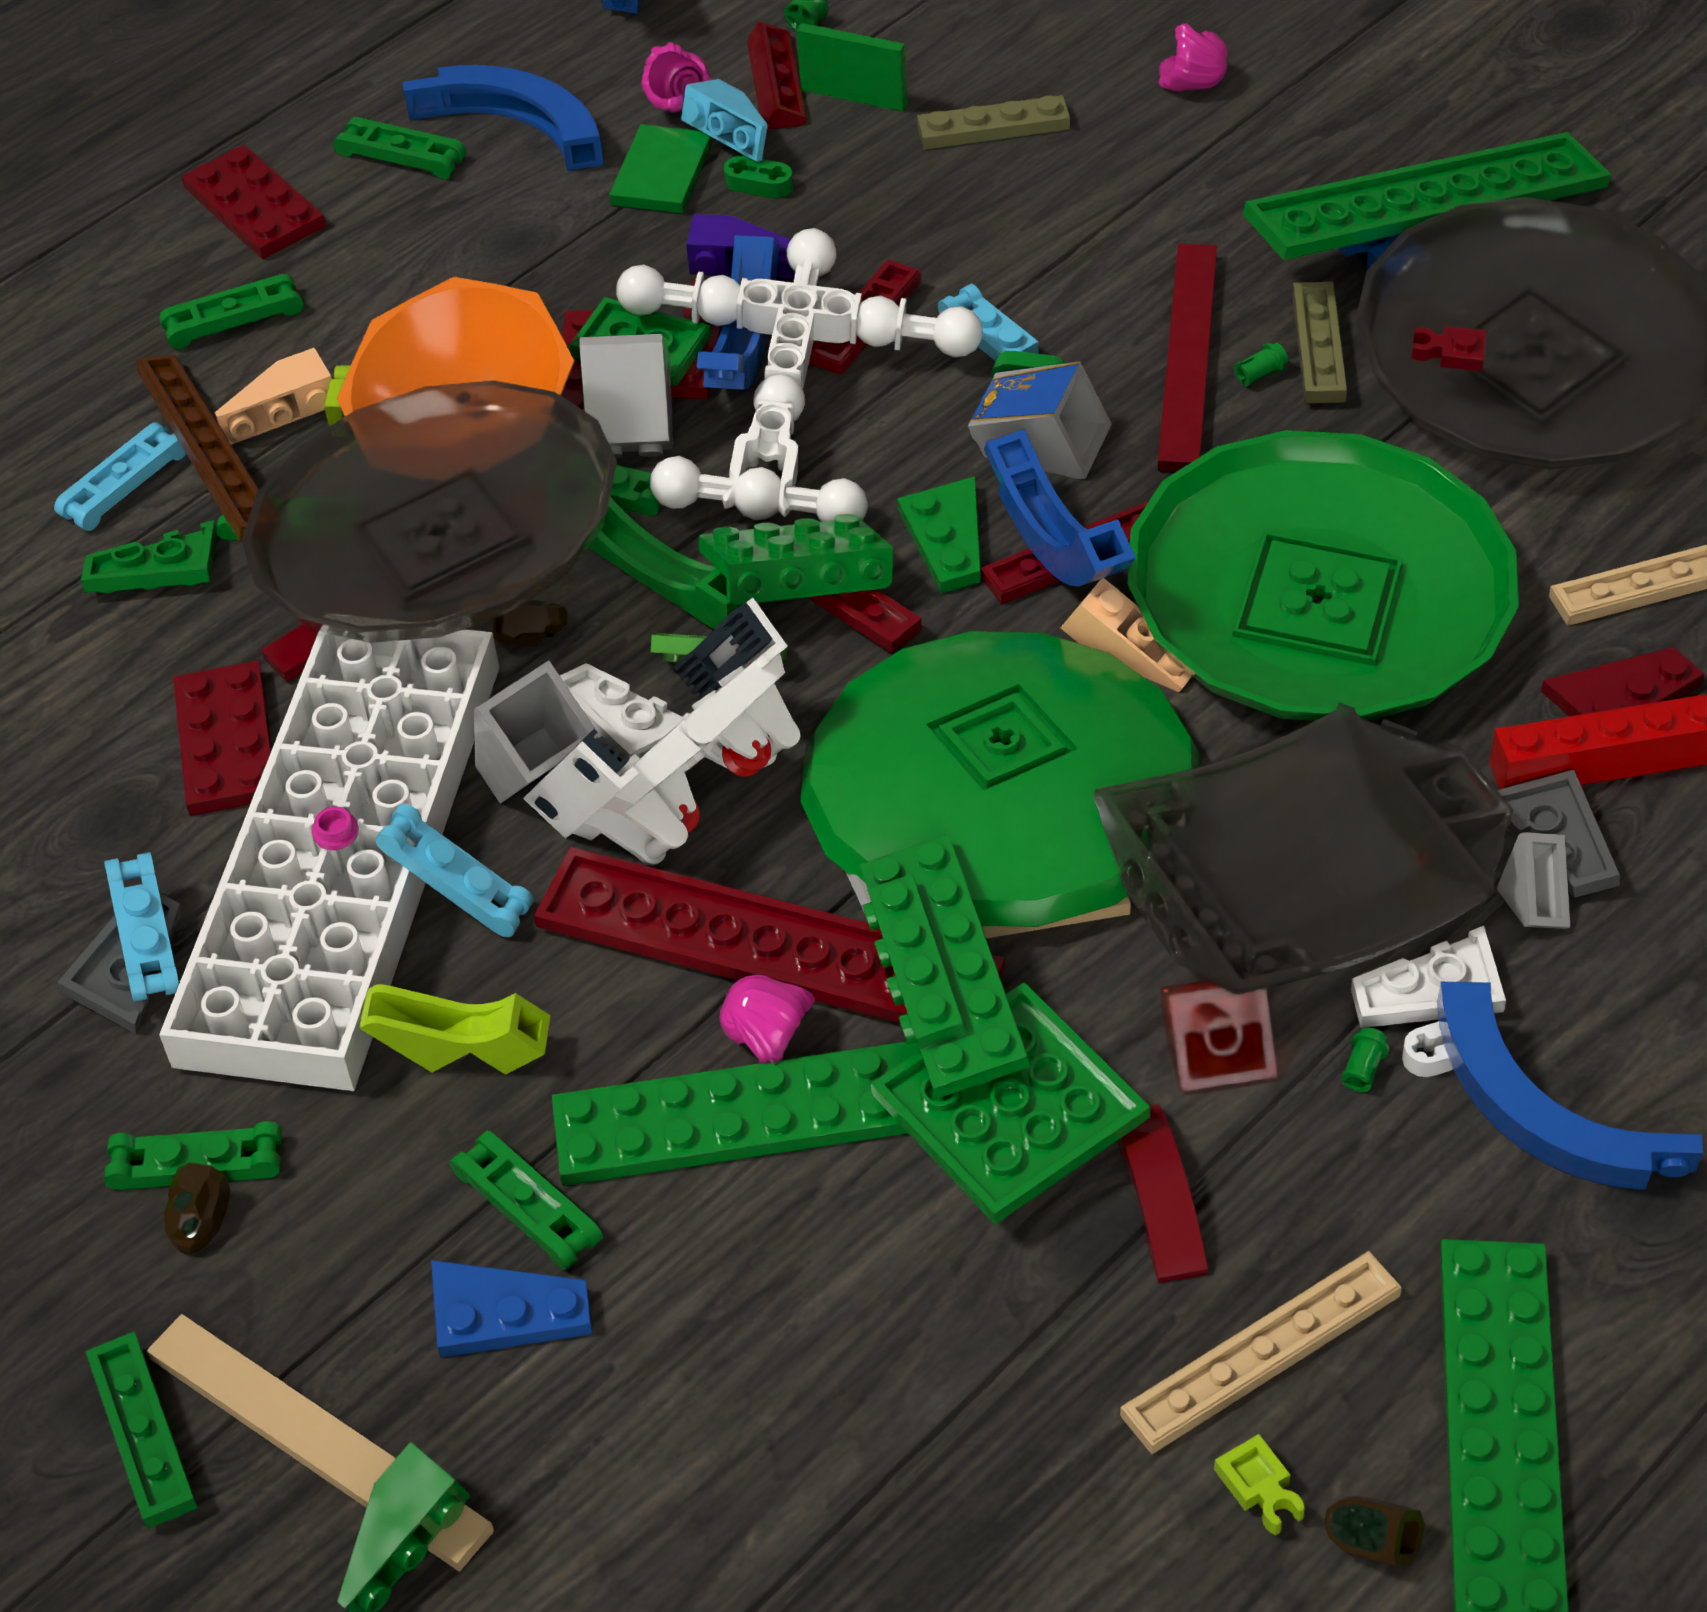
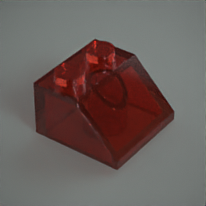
[1160,973,1277,1091]

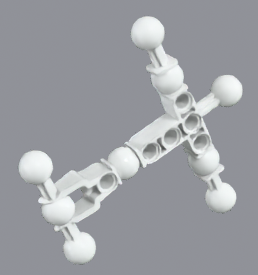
[616,228,983,522]

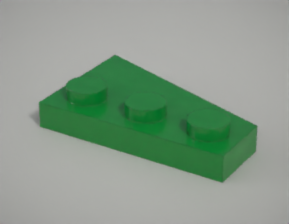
[897,476,981,594]
[81,520,217,593]

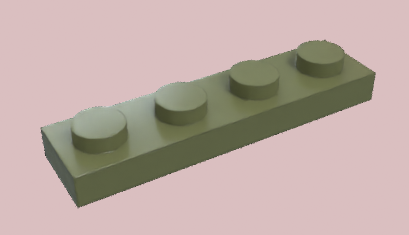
[917,95,1070,150]
[1292,282,1347,404]

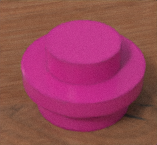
[312,807,359,850]

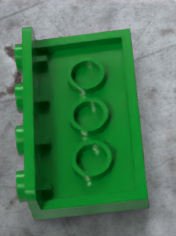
[699,514,893,605]

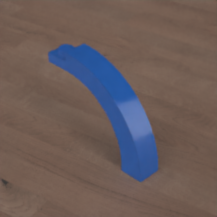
[403,65,604,171]
[697,235,780,390]
[984,429,1136,587]
[1437,981,1703,1190]

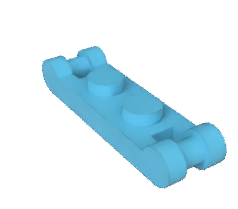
[54,423,186,531]
[376,804,534,937]
[104,852,179,1002]

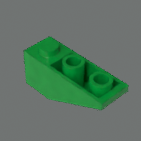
[337,1442,470,1612]

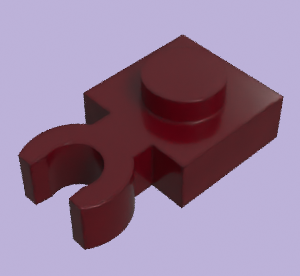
[1411,326,1486,372]

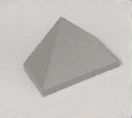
[1496,832,1570,929]

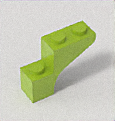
[359,984,551,1075]

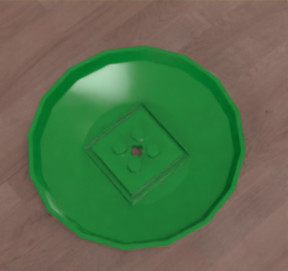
[1127,430,1519,723]
[800,631,1202,927]

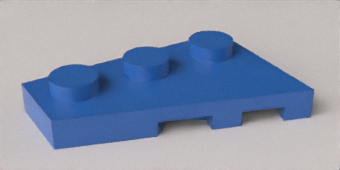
[431,1260,593,1358]

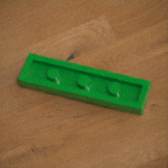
[85,1332,198,1529]

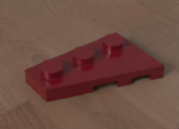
[1541,647,1705,717]

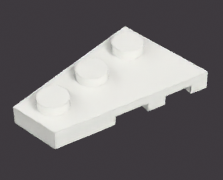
[560,663,690,760]
[1351,926,1506,1028]

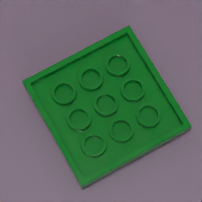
[871,982,1150,1225]

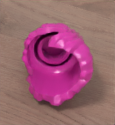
[1158,24,1228,91]
[641,42,712,113]
[719,975,815,1064]

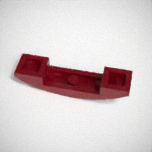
[1117,1104,1208,1284]

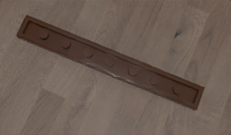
[137,355,281,542]

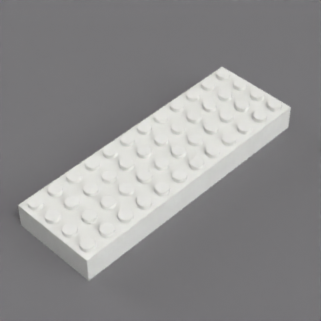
[159,615,500,1091]

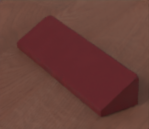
[747,21,807,129]

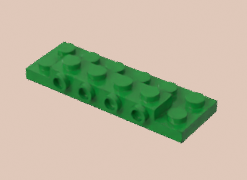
[860,833,1031,1099]

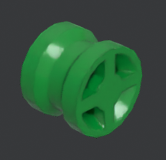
[784,0,829,31]

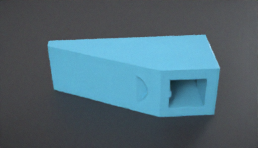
[681,79,768,162]

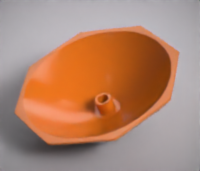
[337,277,575,487]

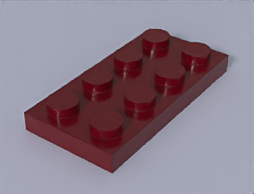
[181,144,326,260]
[173,660,272,816]

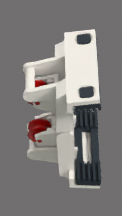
[523,598,800,866]

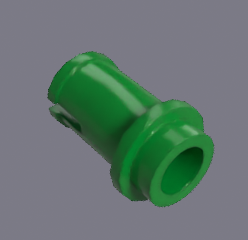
[1234,342,1288,387]
[1340,1027,1389,1093]

